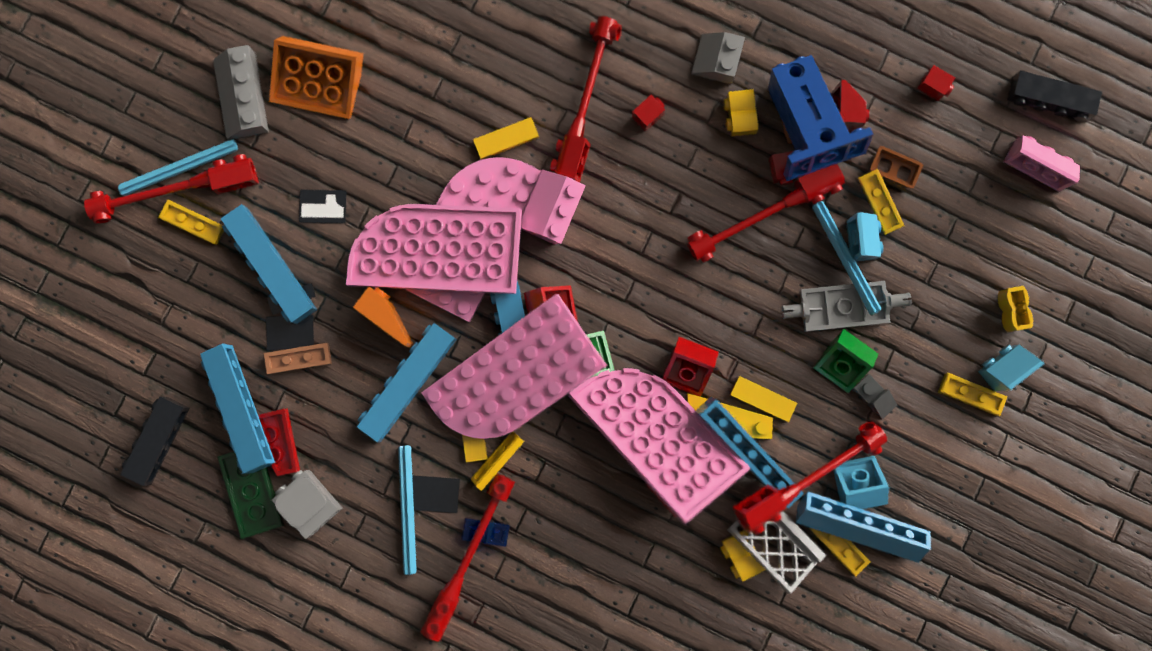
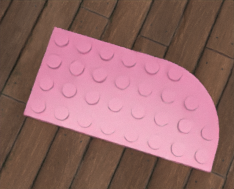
[405,158,541,323]
[346,204,522,294]
[421,294,607,439]
[569,368,750,524]

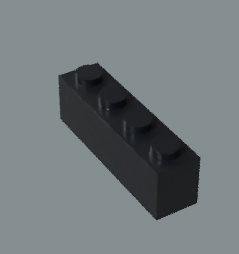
[1007,70,1102,122]
[120,397,190,486]

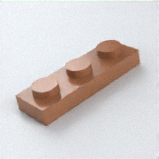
[264,343,332,374]

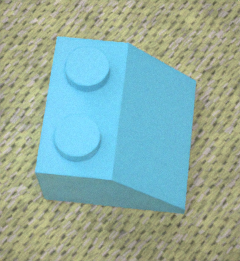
[847,212,883,261]
[978,344,1044,391]
[833,456,889,509]

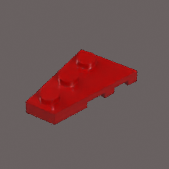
[258,408,300,476]

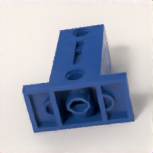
[768,55,873,181]

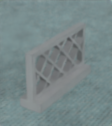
[728,511,826,594]

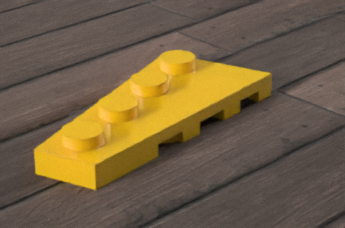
[687,393,773,439]

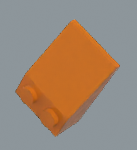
[353,287,414,348]

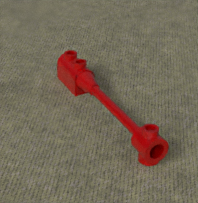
[550,16,622,183]
[84,154,259,224]
[687,164,845,263]
[733,422,887,534]
[420,473,516,641]

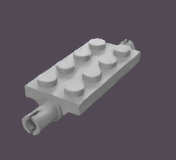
[781,281,912,332]

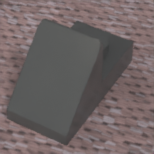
[853,374,897,420]

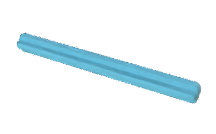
[118,140,238,196]
[813,201,881,315]
[398,445,416,575]

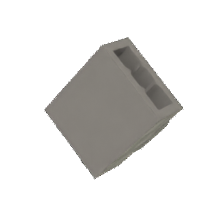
[272,470,343,539]

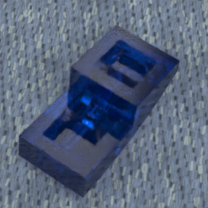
[461,518,510,546]

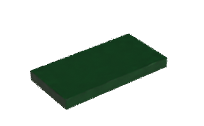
[217,451,284,539]

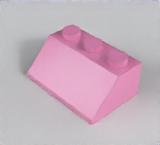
[1004,135,1080,192]
[521,170,585,245]

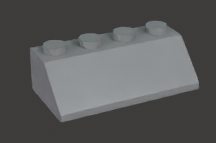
[213,45,269,140]

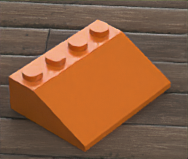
[269,36,364,119]

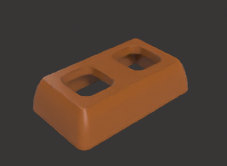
[870,146,923,189]

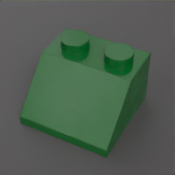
[814,329,878,393]

